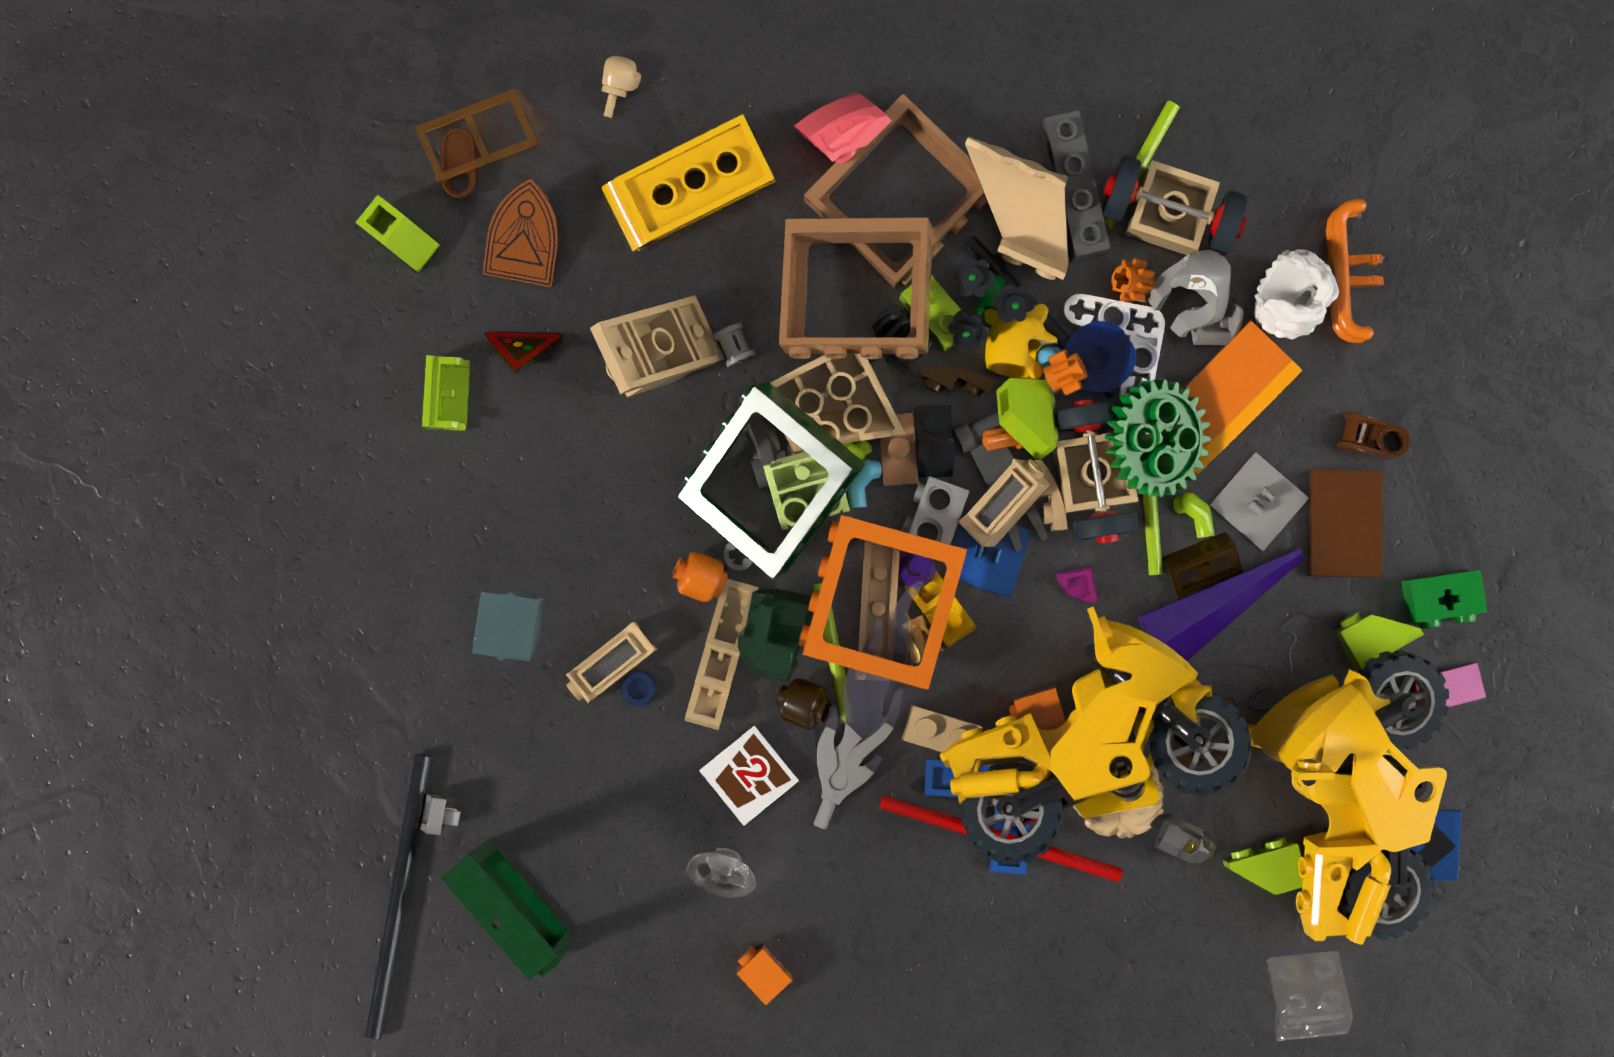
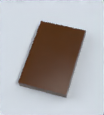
[1309,470,1383,577]

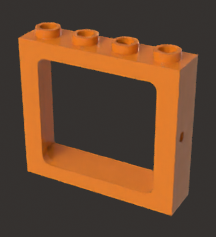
[798,515,967,690]

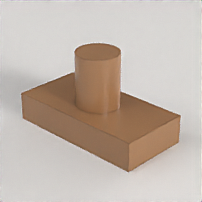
[879,413,919,487]

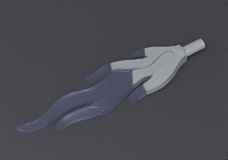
[813,580,923,829]

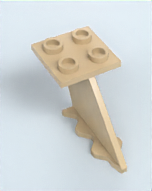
[965,136,1070,280]

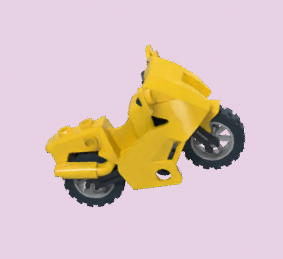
[940,606,1252,865]
[1247,650,1449,945]

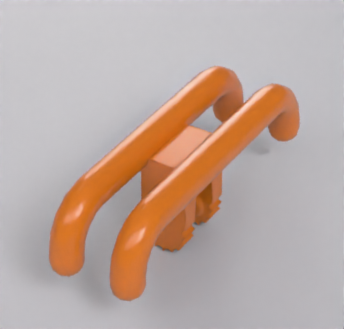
[1326,199,1384,344]

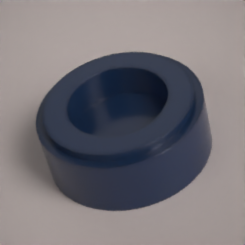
[620,671,657,706]

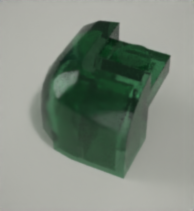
[738,589,811,683]

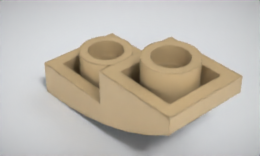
[1033,459,1068,531]

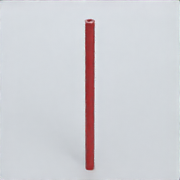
[879,794,1123,882]

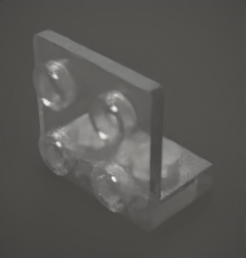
[1267,951,1353,1041]

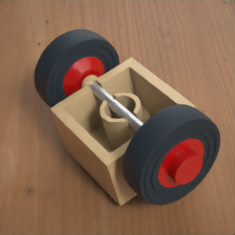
[1103,156,1247,256]
[1052,399,1139,544]

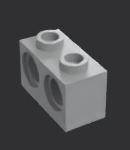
[901,476,969,545]

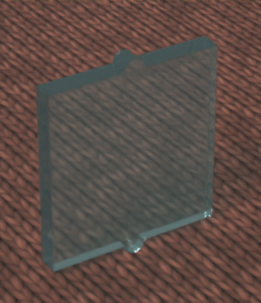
[472,592,539,661]

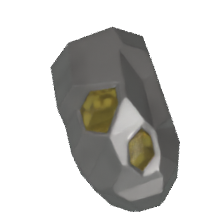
[1154,814,1217,863]

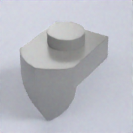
[1191,304,1244,345]

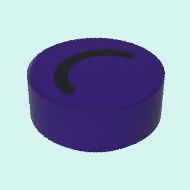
[899,553,936,588]

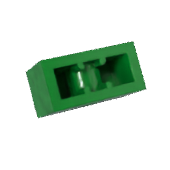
[1401,570,1487,629]

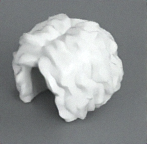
[1252,249,1339,340]

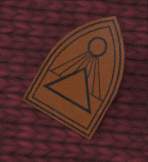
[482,178,559,288]

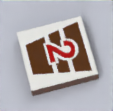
[699,725,799,826]

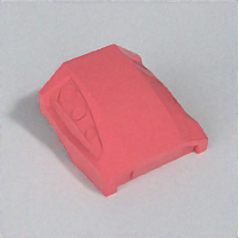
[794,92,892,164]

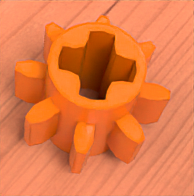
[1112,259,1155,303]
[1043,349,1088,396]

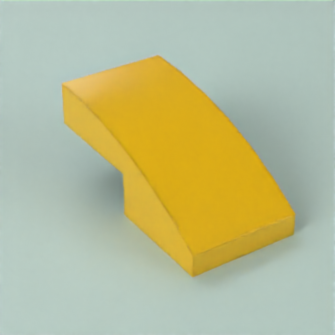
[904,571,977,648]

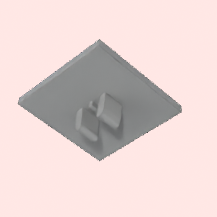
[1209,452,1309,551]

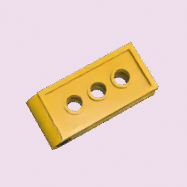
[601,114,775,252]

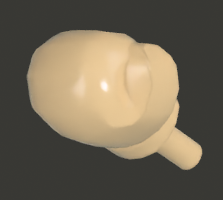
[601,56,641,118]

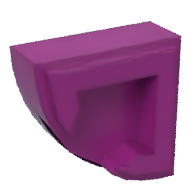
[1056,567,1099,602]

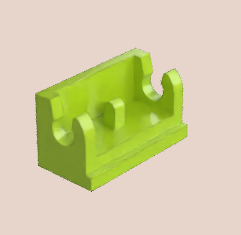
[422,355,471,431]

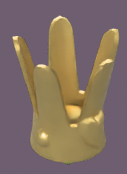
[898,611,944,666]

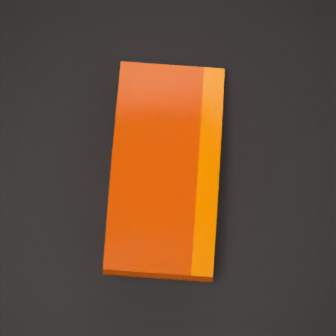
[1159,321,1302,475]

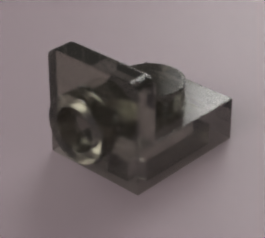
[870,355,915,398]

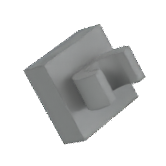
[420,793,461,835]

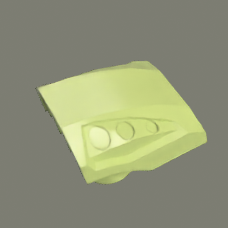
[763,451,850,531]

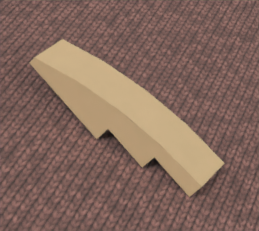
[684,579,759,730]

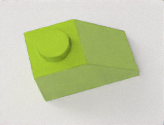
[1333,612,1424,670]

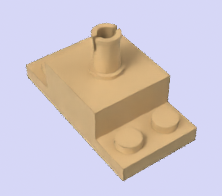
[590,295,724,397]

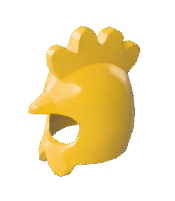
[984,304,1057,380]

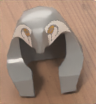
[1148,250,1231,337]

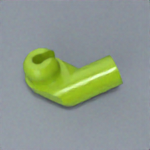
[1173,492,1215,538]

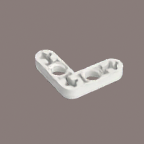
[1062,294,1165,403]

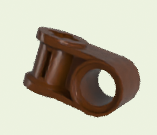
[1336,412,1411,460]

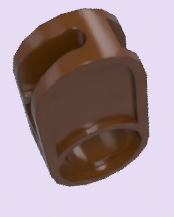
[441,128,478,201]

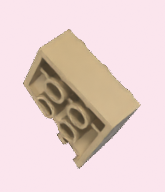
[770,354,905,451]

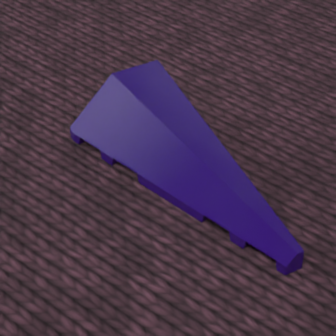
[1137,549,1303,661]

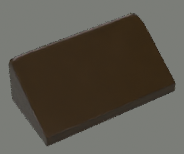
[1162,532,1243,598]

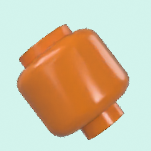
[672,551,728,602]

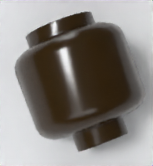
[776,678,832,730]

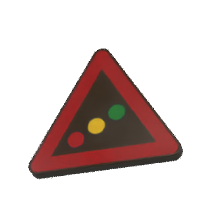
[484,332,562,373]

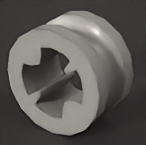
[723,542,753,571]

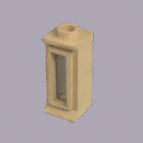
[958,459,1050,547]
[566,621,657,703]

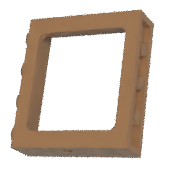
[804,94,988,289]
[779,218,933,359]

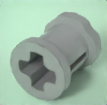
[713,322,756,368]

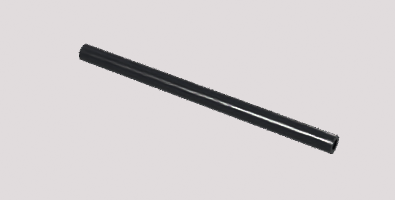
[364,754,432,1039]

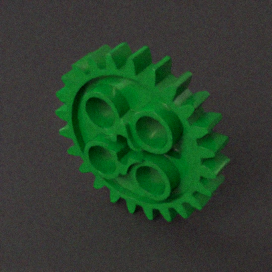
[1105,380,1211,497]

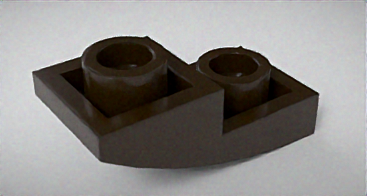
[918,366,996,398]

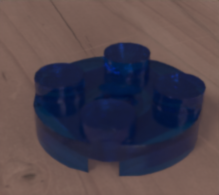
[1064,321,1136,393]

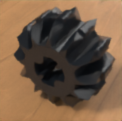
[872,304,933,364]

